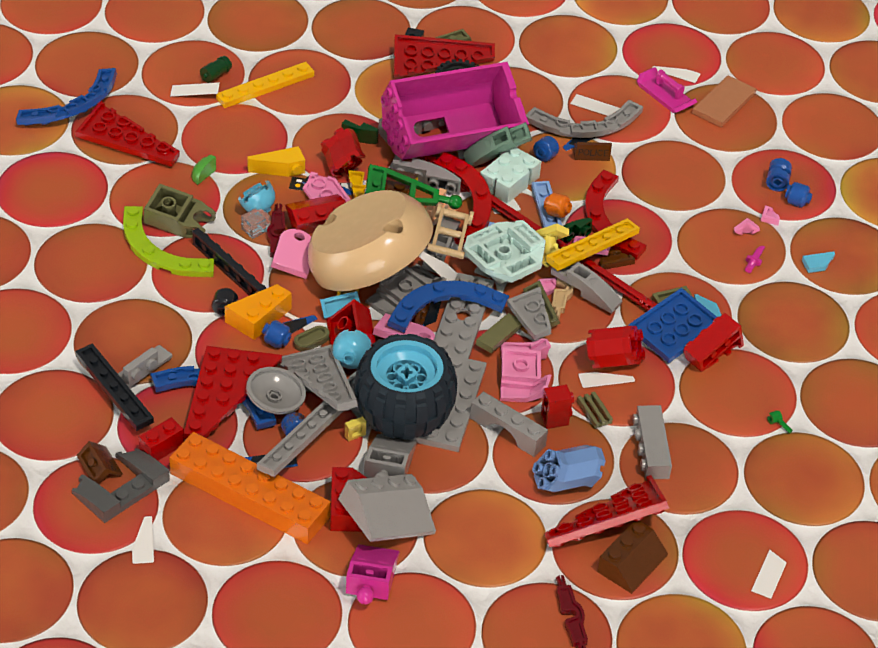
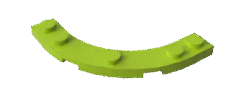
[123,206,214,277]

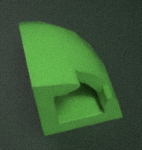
[191,155,216,185]

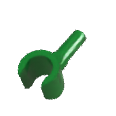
[767,411,793,434]

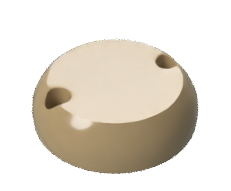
[308,190,433,291]

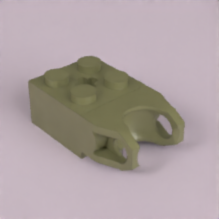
[144,183,216,239]

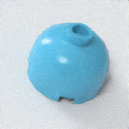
[238,180,276,215]
[332,330,372,369]

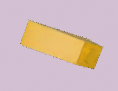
[247,146,305,177]

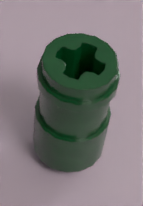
[200,56,232,83]

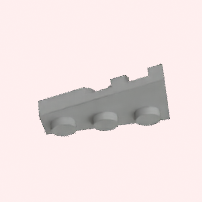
[507,287,551,341]

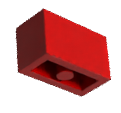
[540,384,575,429]
[138,417,184,460]

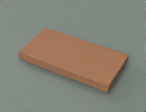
[692,75,757,127]

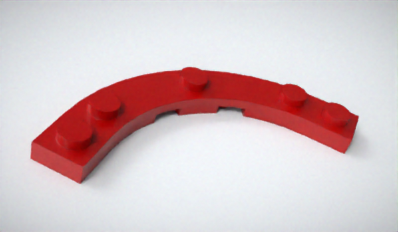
[434,152,492,247]
[585,169,647,260]

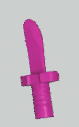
[745,246,765,273]

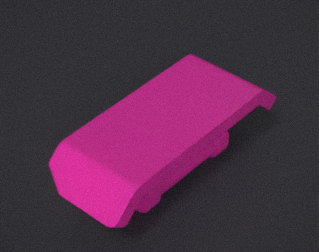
[637,67,697,113]

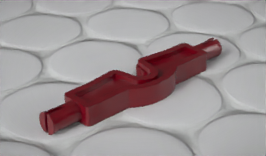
[267,203,286,258]
[556,575,588,648]

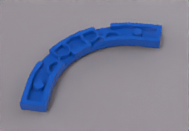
[16,68,117,126]
[387,281,509,333]
[150,366,276,430]

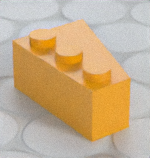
[225,284,292,340]

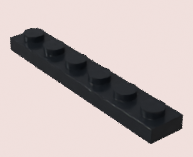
[192,228,266,296]
[75,343,154,431]

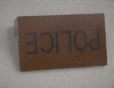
[574,142,612,161]
[76,441,123,484]

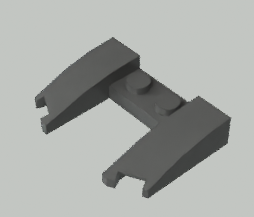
[72,448,170,523]

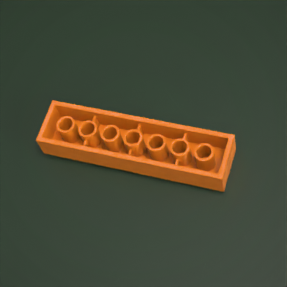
[169,432,331,545]

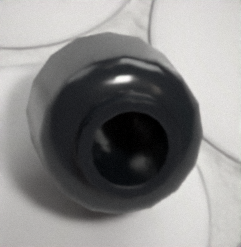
[212,288,239,316]

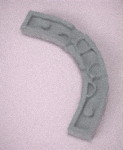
[526,100,643,138]

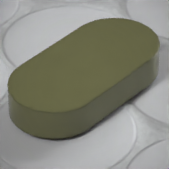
[294,326,329,352]

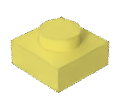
[345,416,367,442]

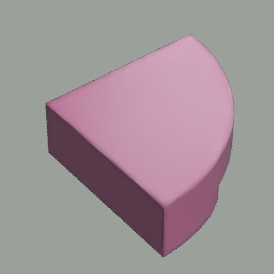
[761,205,780,226]
[734,218,760,235]
[538,277,557,296]

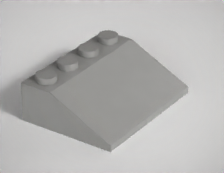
[338,474,436,542]

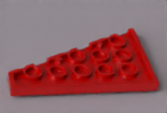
[184,346,282,439]
[544,475,669,548]

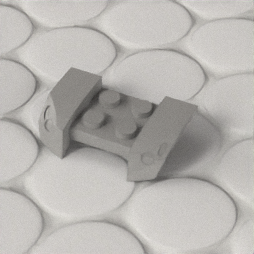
[365,264,447,316]

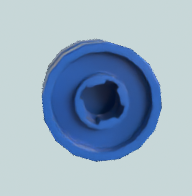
[766,158,792,191]

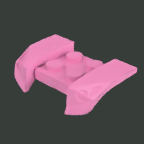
[500,338,551,402]

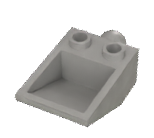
[364,434,417,478]

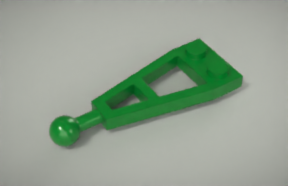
[365,164,462,209]

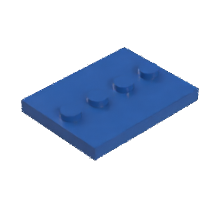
[628,288,717,363]

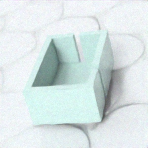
[480,147,542,204]

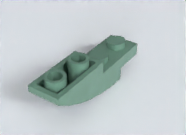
[463,122,532,167]

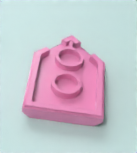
[303,172,351,202]

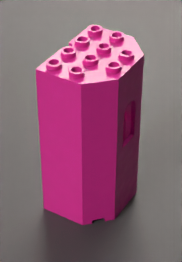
[381,62,529,160]

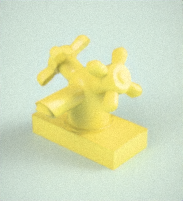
[536,223,569,268]

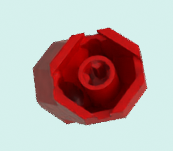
[320,127,366,178]
[586,326,646,369]

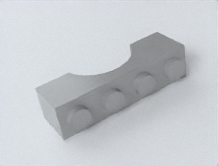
[470,391,548,457]

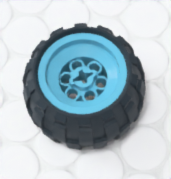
[354,334,458,440]

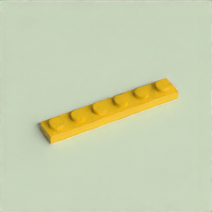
[216,62,314,108]
[545,218,640,271]

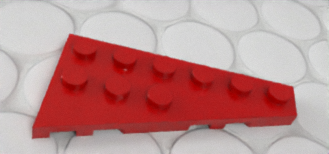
[75,101,180,167]

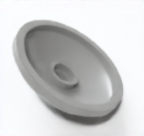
[246,367,306,414]

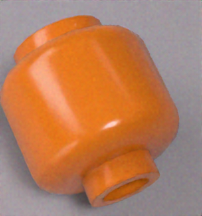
[544,193,572,218]

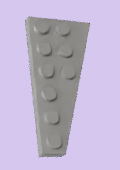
[278,345,358,411]

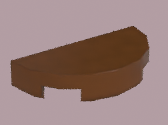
[599,250,636,270]
[415,303,430,325]

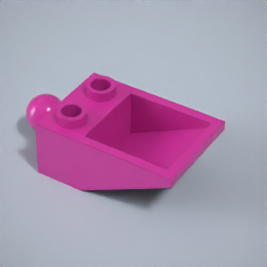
[346,544,400,605]

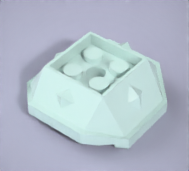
[463,220,546,285]

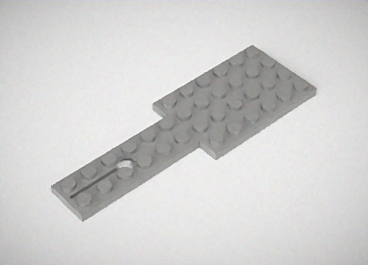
[381,273,494,452]

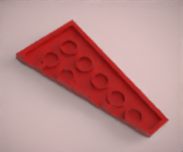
[393,34,495,79]

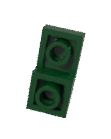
[341,119,379,144]
[560,218,593,243]

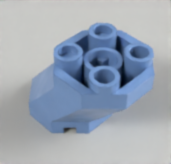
[532,445,606,492]

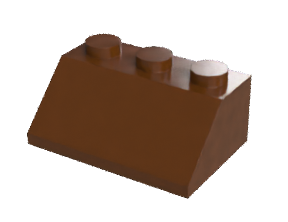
[597,521,668,594]

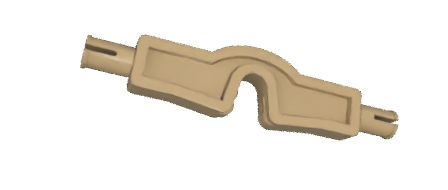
[552,264,574,319]

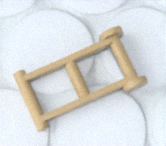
[427,203,474,259]

